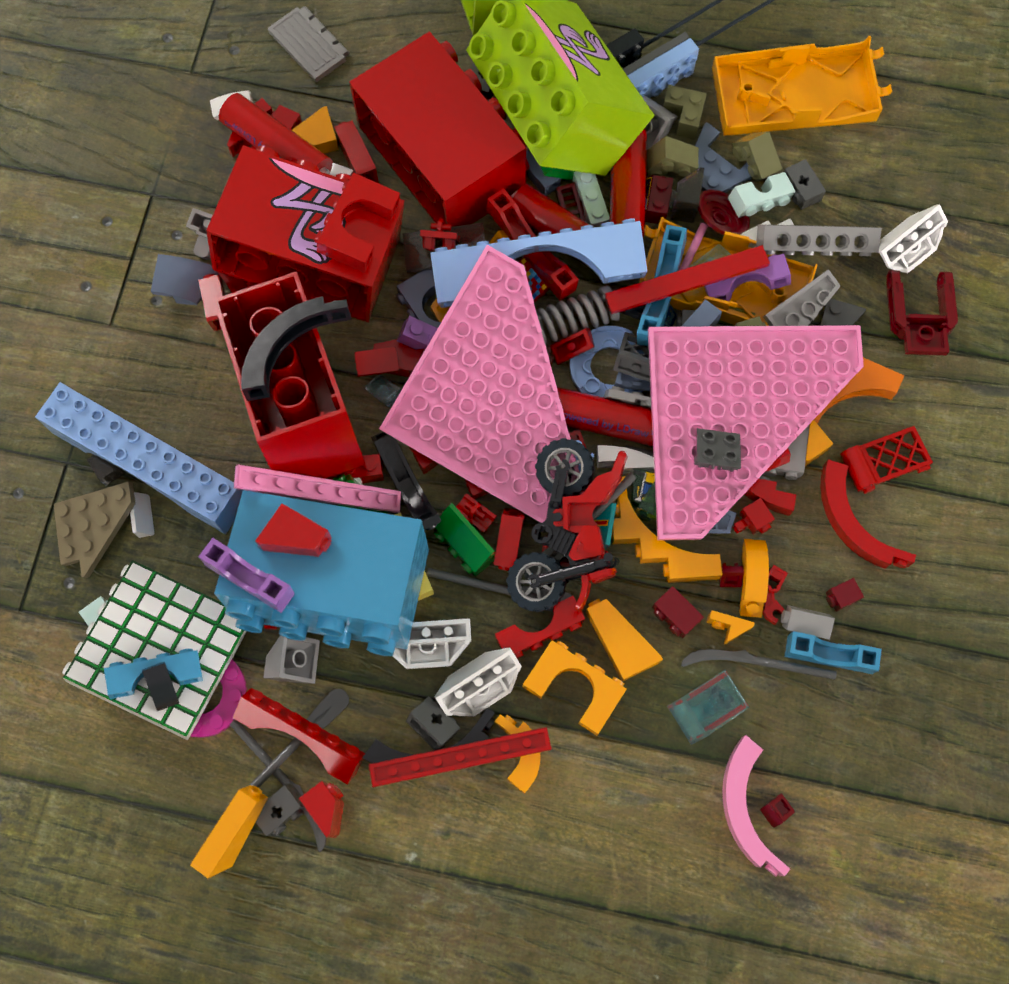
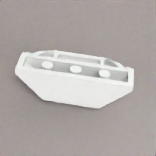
[879,204,948,273]
[393,618,471,669]
[434,648,522,717]

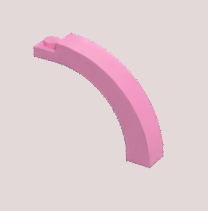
[722,735,790,876]

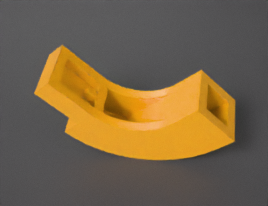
[739,539,769,618]
[495,714,541,794]

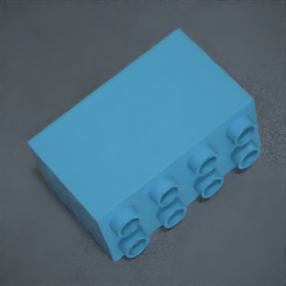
[214,490,429,656]

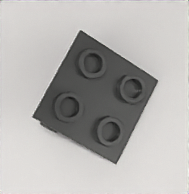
[694,428,741,472]

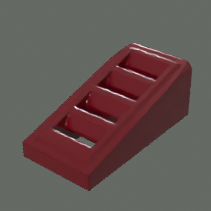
[555,182,586,221]

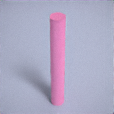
[679,223,708,270]

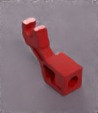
[762,565,788,625]

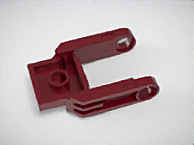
[886,270,958,355]

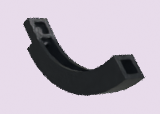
[241,296,352,401]
[371,432,441,531]
[363,708,495,764]

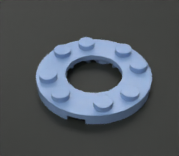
[570,326,644,397]

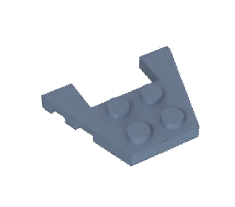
[686,122,751,193]

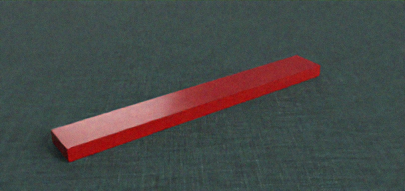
[605,245,770,315]
[368,727,552,788]

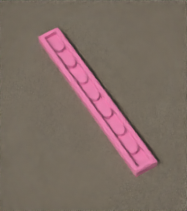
[234,465,401,513]

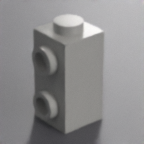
[781,605,835,640]

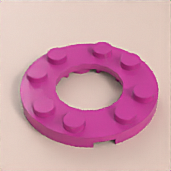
[190,660,247,738]

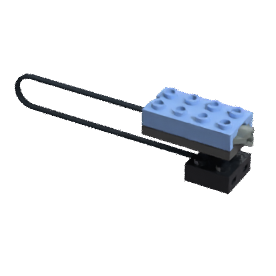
[606,0,775,98]

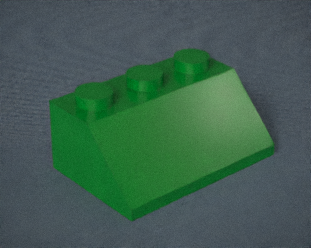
[433,503,495,577]

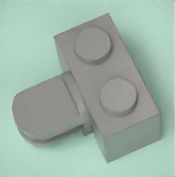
[186,208,213,260]

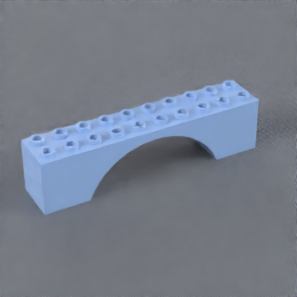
[430,219,647,308]
[35,382,243,535]

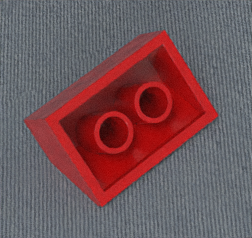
[299,781,344,838]

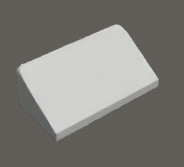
[130,492,154,538]

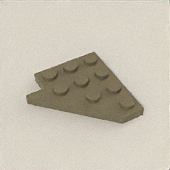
[54,482,136,578]

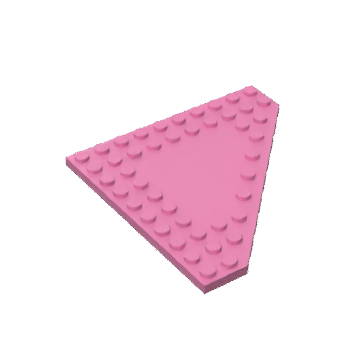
[379,245,584,523]
[648,325,864,540]

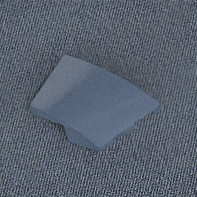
[151,254,217,305]

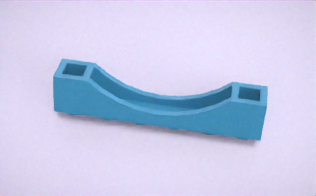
[637,225,687,347]

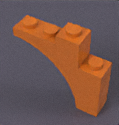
[814,357,905,424]

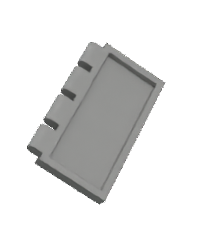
[268,6,349,83]

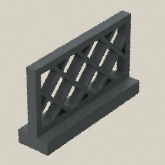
[613,332,650,382]

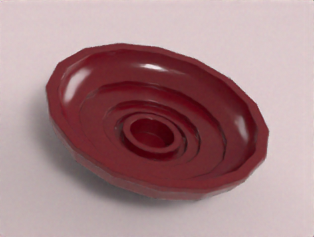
[698,190,750,235]

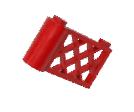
[840,426,933,494]

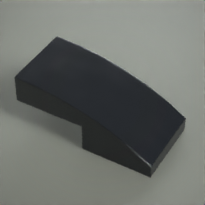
[142,661,179,712]

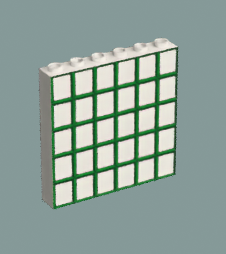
[62,560,247,740]

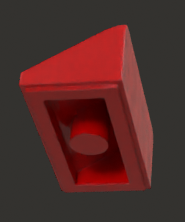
[550,328,594,365]
[354,347,399,377]

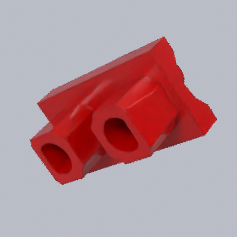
[420,218,460,251]
[456,493,497,534]

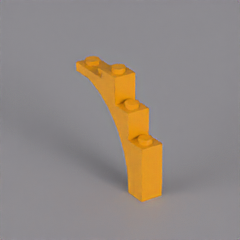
[611,476,722,583]

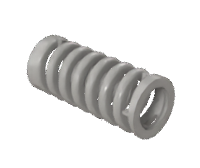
[536,285,620,345]

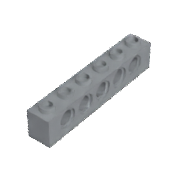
[756,224,881,256]

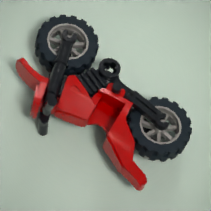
[506,438,628,612]

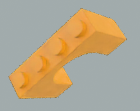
[523,640,627,736]

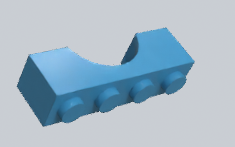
[785,631,882,674]
[104,648,203,699]

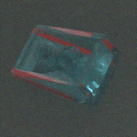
[667,670,750,745]

